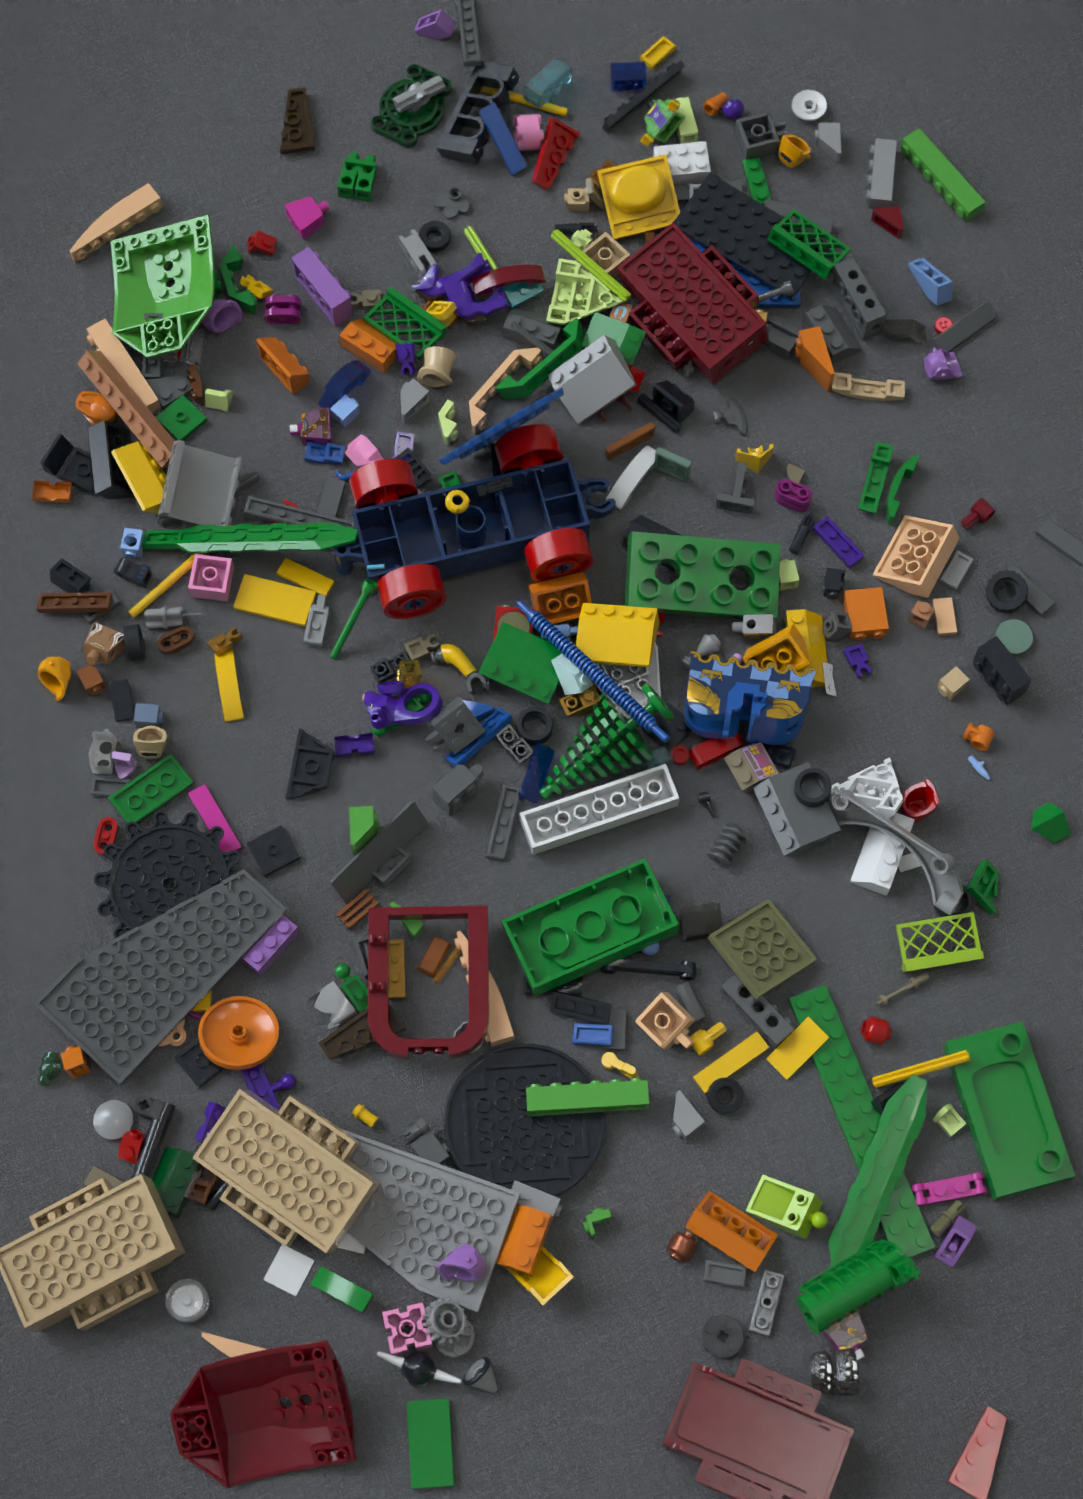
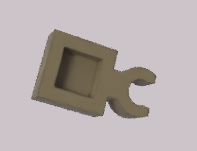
[350,289,381,310]
[404,634,440,663]

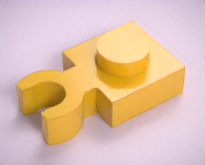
[239,275,273,299]

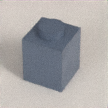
[134,703,164,728]

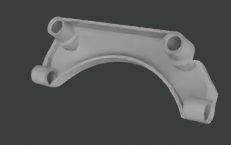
[828,790,964,916]

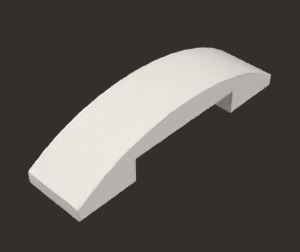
[606,445,656,510]

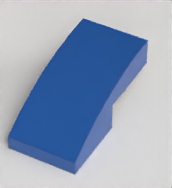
[304,442,345,464]

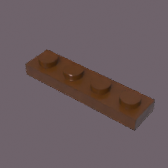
[36,592,113,613]

